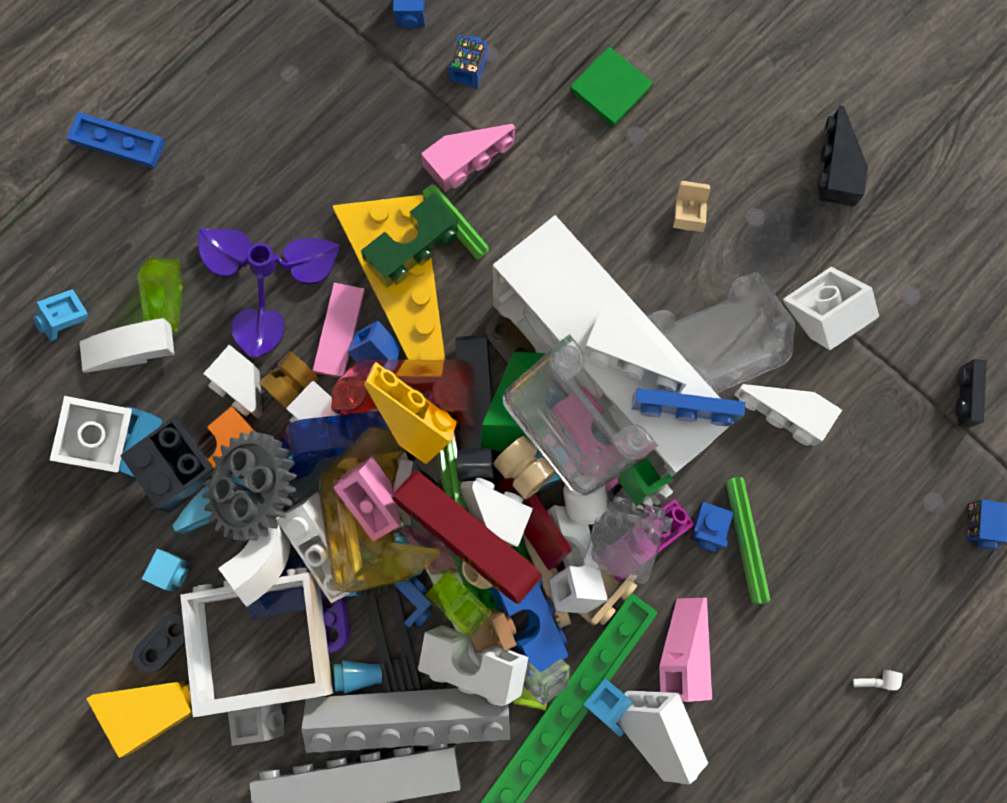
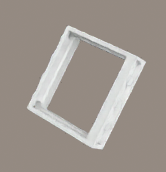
[181,567,334,717]

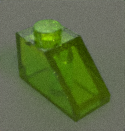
[137,258,183,331]

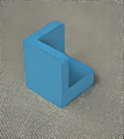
[583,679,633,737]

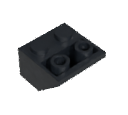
[120,415,214,513]

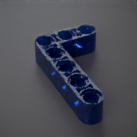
[280,404,443,480]

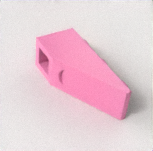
[421,124,515,192]
[659,598,712,702]

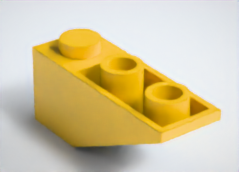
[364,362,457,464]

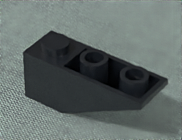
[817,105,868,207]

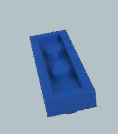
[66,112,165,169]
[631,388,745,427]

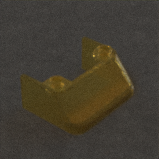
[319,427,440,593]

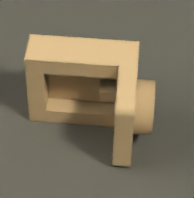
[673,181,710,232]

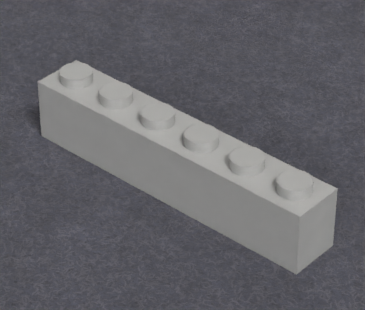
[302,688,510,753]
[250,744,461,803]

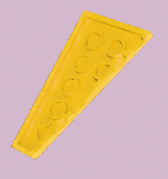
[333,195,446,376]

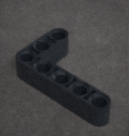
[455,334,499,486]

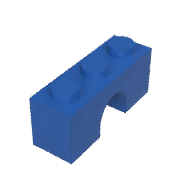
[489,578,568,676]

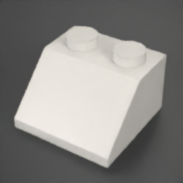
[783,267,879,350]
[50,396,132,473]

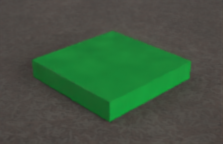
[570,47,653,128]

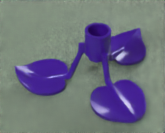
[198,228,339,358]

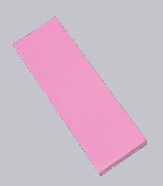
[313,283,365,379]

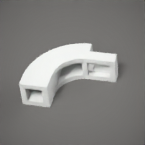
[218,517,291,607]

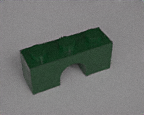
[361,193,458,288]

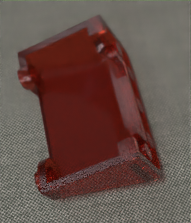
[331,360,476,425]

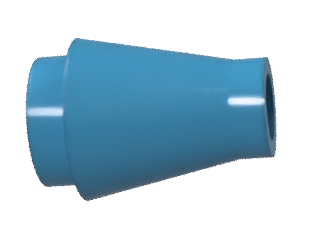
[334,660,382,694]

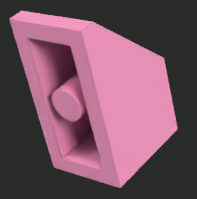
[333,456,401,541]

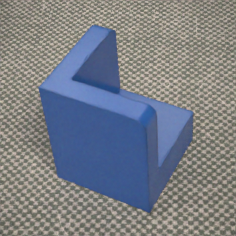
[347,321,401,374]

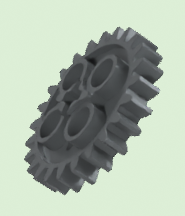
[203,431,297,542]

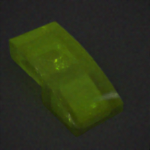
[426,570,493,638]

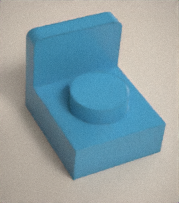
[33,289,88,341]

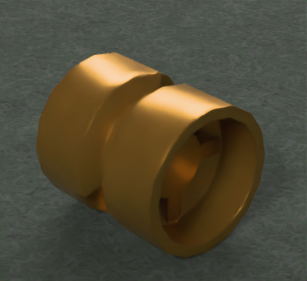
[259,351,320,408]

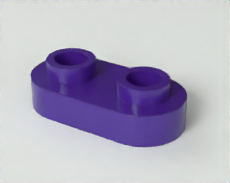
[320,587,350,652]

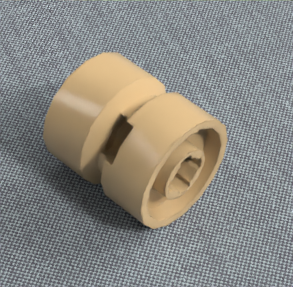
[493,435,557,500]

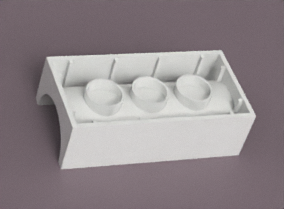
[493,215,734,478]

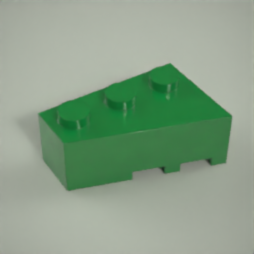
[481,352,549,451]

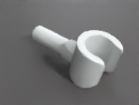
[853,670,903,690]

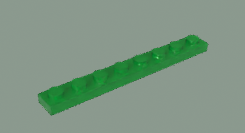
[480,593,658,803]

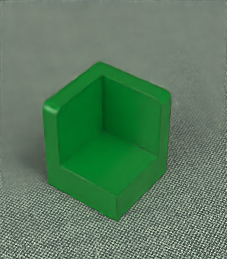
[617,459,673,506]

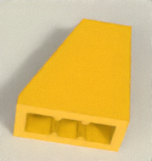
[86,681,193,758]

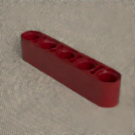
[391,471,542,605]

